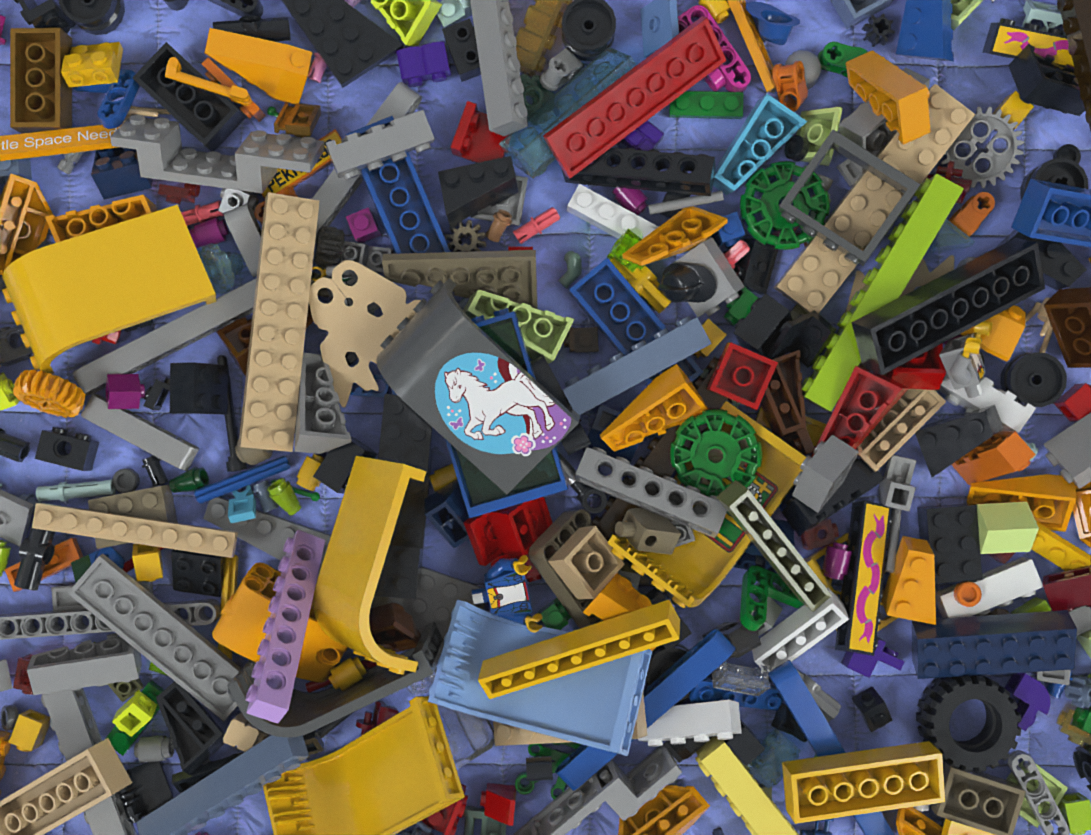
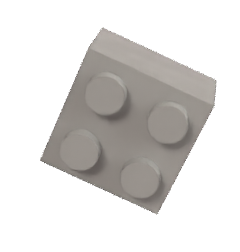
[792,435,859,513]

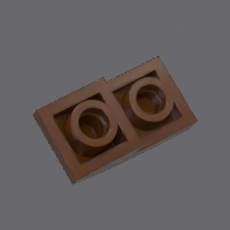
[781,427,815,457]

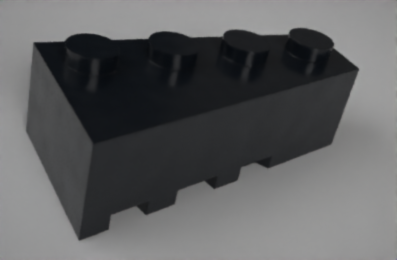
[782,457,884,537]

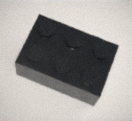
[917,503,982,583]

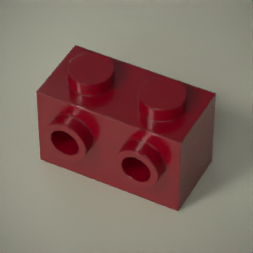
[1043,565,1091,612]

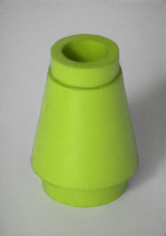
[267,478,301,516]

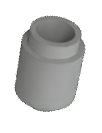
[134,735,174,763]

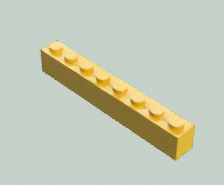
[478,599,680,699]

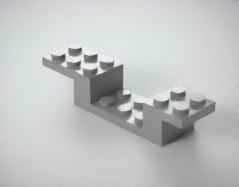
[110,114,324,193]
[514,743,682,835]

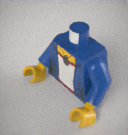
[471,555,543,633]

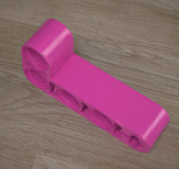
[678,5,751,92]

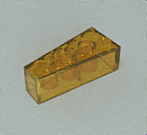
[516,0,574,78]

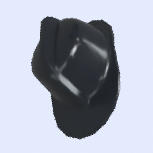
[658,263,716,303]

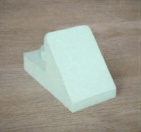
[436,0,472,28]

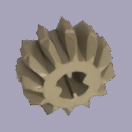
[445,220,487,252]

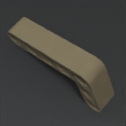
[529,509,603,629]

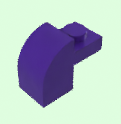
[841,637,905,678]
[1004,673,1051,731]

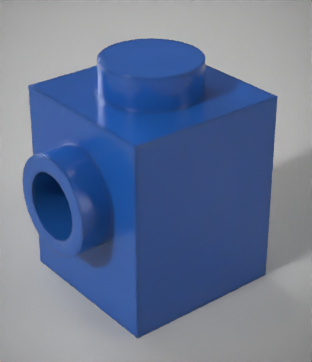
[712,211,746,248]

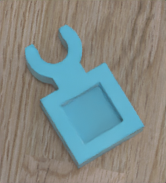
[228,485,256,523]

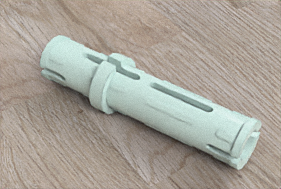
[36,479,116,502]

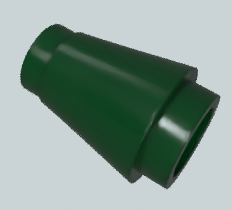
[169,467,209,493]

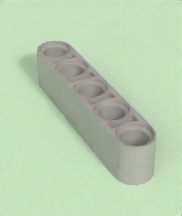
[81,393,199,471]

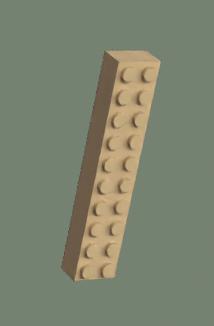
[773,84,975,314]
[238,192,319,452]

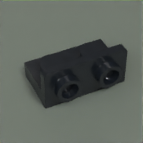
[733,238,778,294]

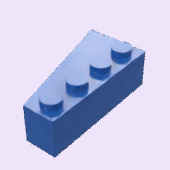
[896,0,954,62]

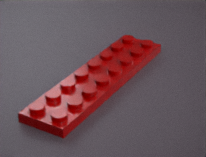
[543,16,727,178]

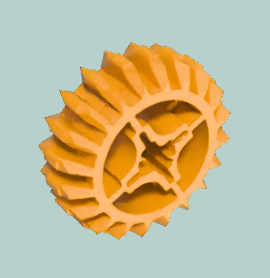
[13,369,86,418]

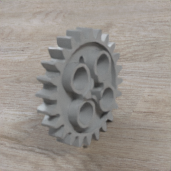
[941,107,1024,188]

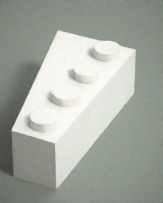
[935,372,1036,433]

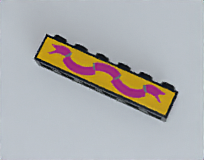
[982,18,1074,68]
[835,500,892,656]

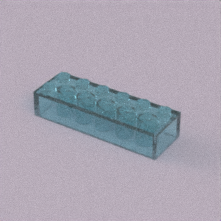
[499,47,637,179]

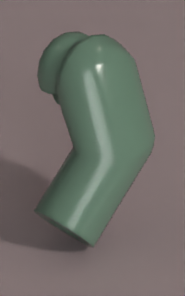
[558,251,582,289]

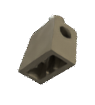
[615,508,681,555]

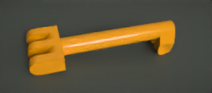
[165,57,252,106]

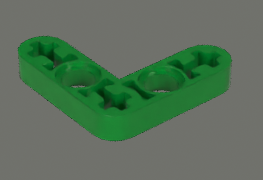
[740,566,804,631]

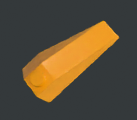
[204,28,312,105]
[961,305,1026,362]

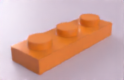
[201,57,266,122]
[5,538,83,592]

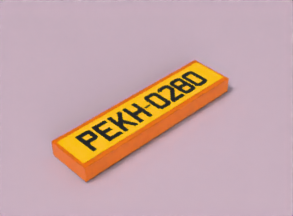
[261,129,342,199]

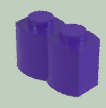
[396,41,451,87]

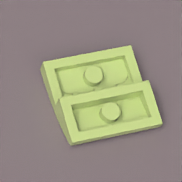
[1006,760,1068,828]

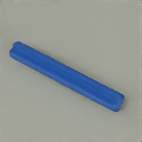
[194,456,290,504]

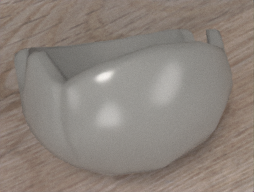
[785,50,821,90]

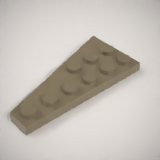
[382,250,538,309]

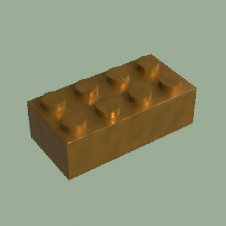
[10,28,72,134]

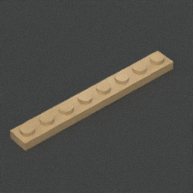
[32,503,238,558]

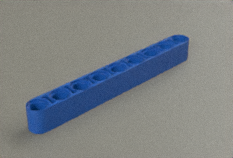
[555,629,735,791]
[768,660,895,835]

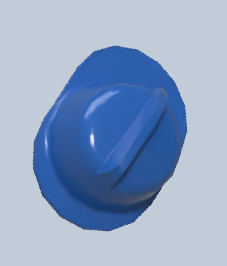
[745,1,800,45]

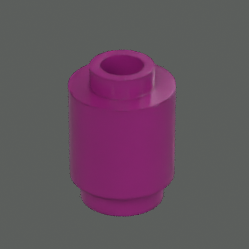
[612,187,648,215]
[189,217,229,249]
[822,542,852,580]

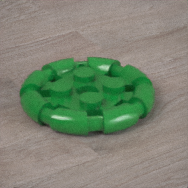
[740,161,830,250]
[670,409,763,497]

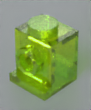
[607,229,645,272]

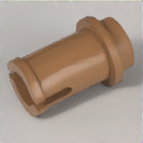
[486,209,512,242]

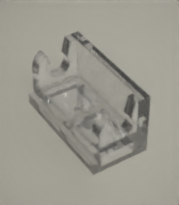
[712,660,771,697]

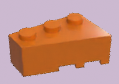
[951,431,1036,485]

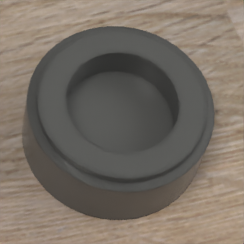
[112,468,140,493]
[1,704,18,731]

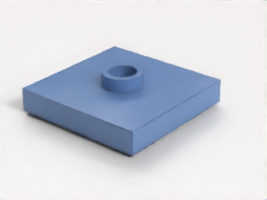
[640,0,679,58]

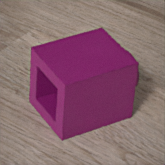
[346,207,382,243]
[105,374,145,409]

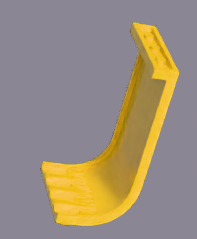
[263,696,465,835]

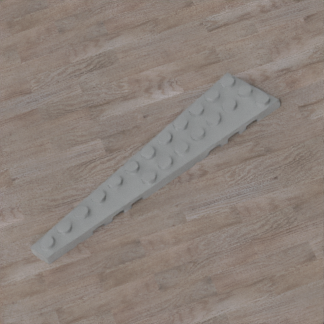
[203,497,485,640]

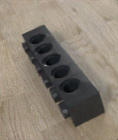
[562,148,716,196]

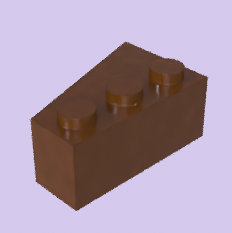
[760,350,806,439]

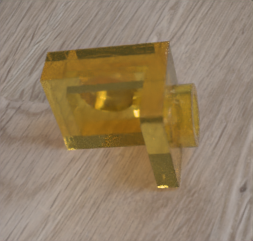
[1056,707,1091,746]

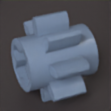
[1065,676,1091,708]

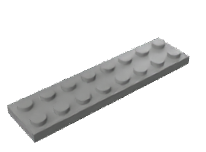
[68,554,242,721]

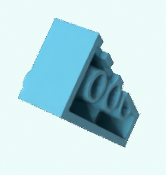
[713,94,807,195]

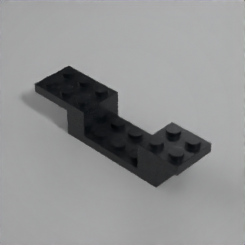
[374,394,432,599]

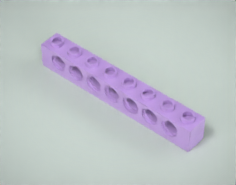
[245,530,325,724]

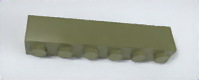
[716,480,832,612]

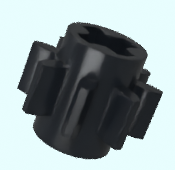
[862,14,895,47]

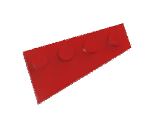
[811,366,909,457]

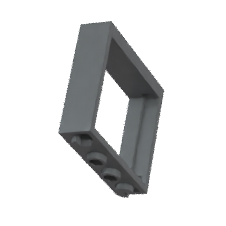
[779,130,920,266]

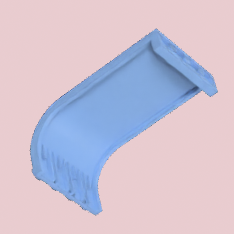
[428,600,652,756]

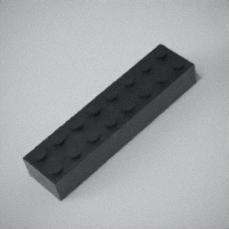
[851,238,1045,375]

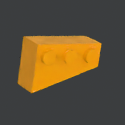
[881,536,936,625]
[583,573,656,651]

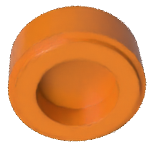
[954,581,982,607]

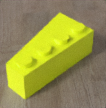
[371,0,442,47]

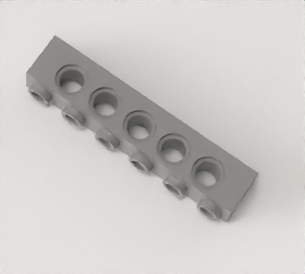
[574,447,727,538]

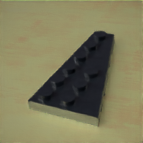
[281,0,404,88]

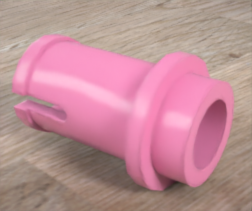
[307,52,327,83]

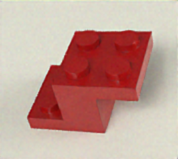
[463,497,553,566]

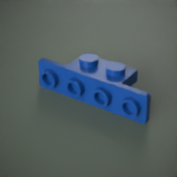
[689,665,783,710]

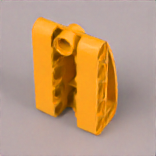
[212,562,348,683]

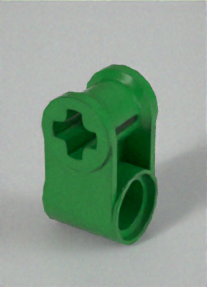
[818,42,867,78]

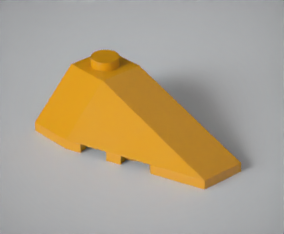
[622,206,728,266]
[600,364,709,452]
[967,474,1076,532]

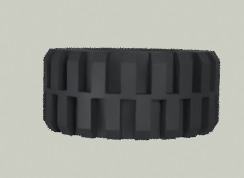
[916,675,1022,772]

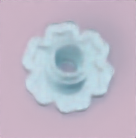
[198,243,243,294]

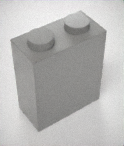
[674,238,745,317]
[1044,413,1091,489]

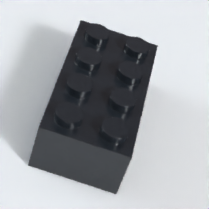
[133,42,246,152]

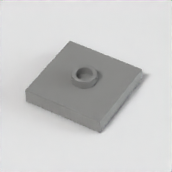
[0,489,34,547]

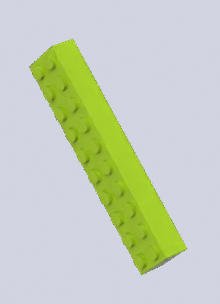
[801,174,964,412]

